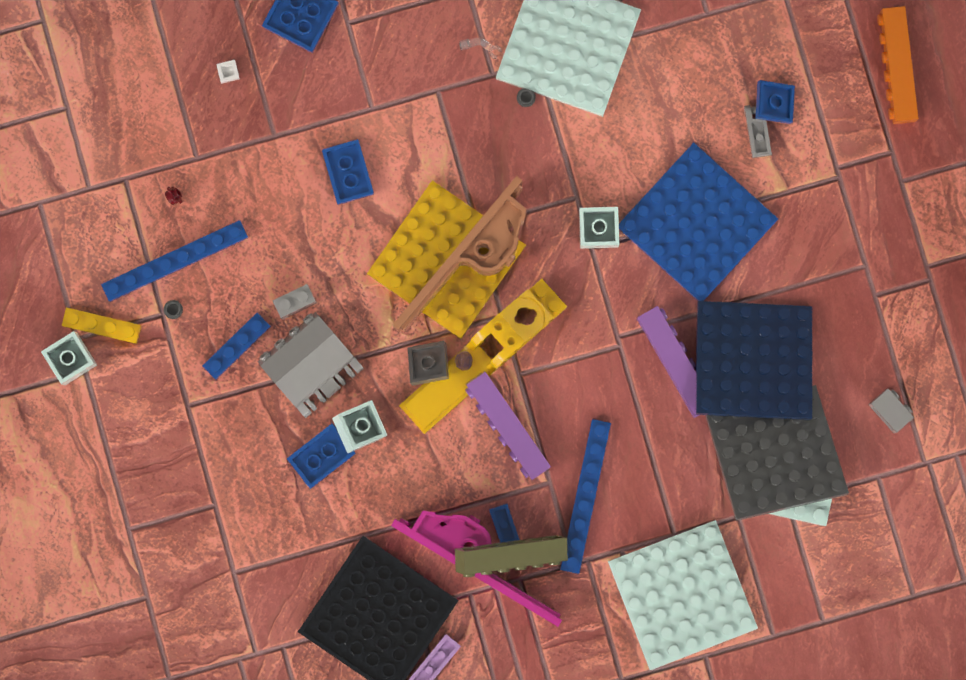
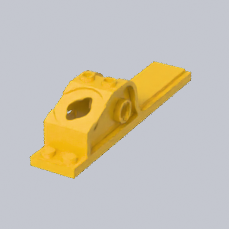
[399,279,567,435]

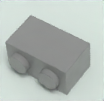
[273,284,317,320]
[868,389,914,433]

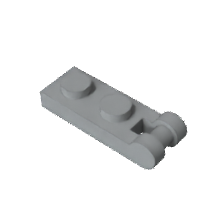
[744,105,772,158]

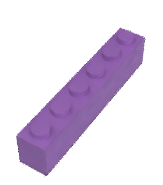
[637,306,699,418]
[465,371,551,480]

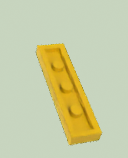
[62,307,141,344]

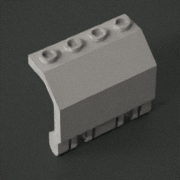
[257,312,364,418]

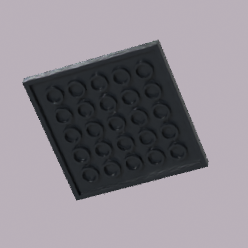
[298,536,459,680]

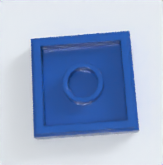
[755,80,795,124]

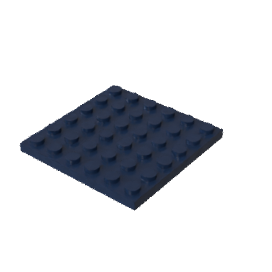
[696,301,812,420]

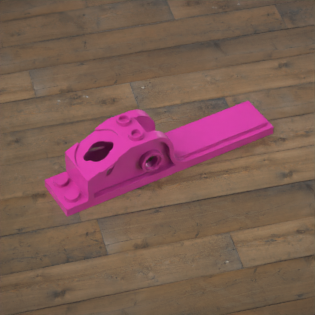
[391,511,562,627]

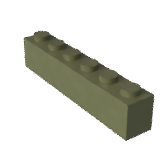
[455,535,568,577]

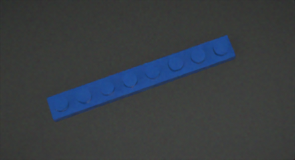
[101,220,248,302]
[560,419,611,574]

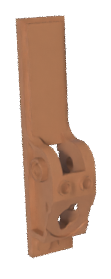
[393,176,527,332]

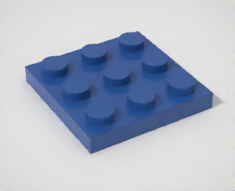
[262,0,339,53]

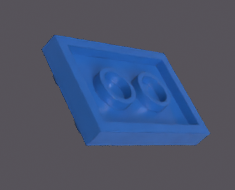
[322,139,374,205]
[287,423,356,489]

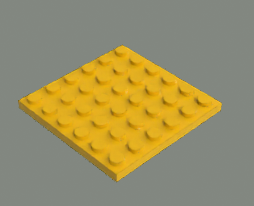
[367,180,526,339]

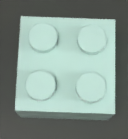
[579,207,619,249]
[41,331,97,385]
[332,400,387,453]

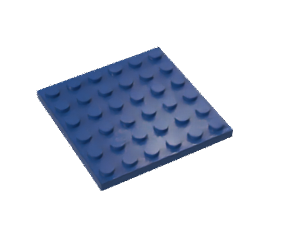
[619,142,778,301]

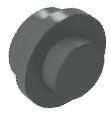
[517,88,536,107]
[164,300,183,319]

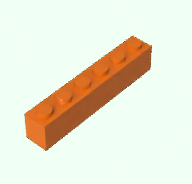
[877,6,919,124]

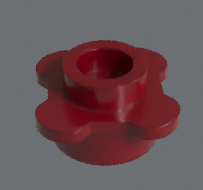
[165,187,183,205]

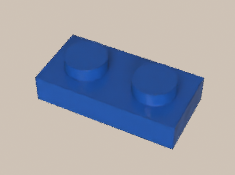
[489,504,520,543]

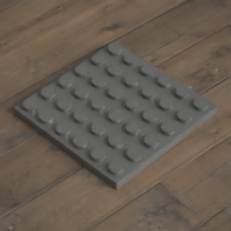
[705,385,849,521]

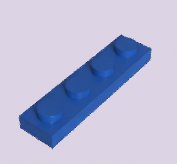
[202,313,271,380]

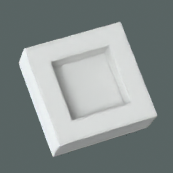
[216,60,240,84]

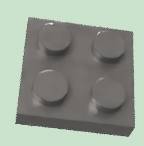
[408,341,449,386]

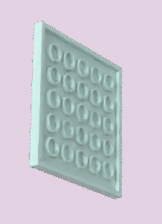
[496,0,641,117]
[608,520,758,670]

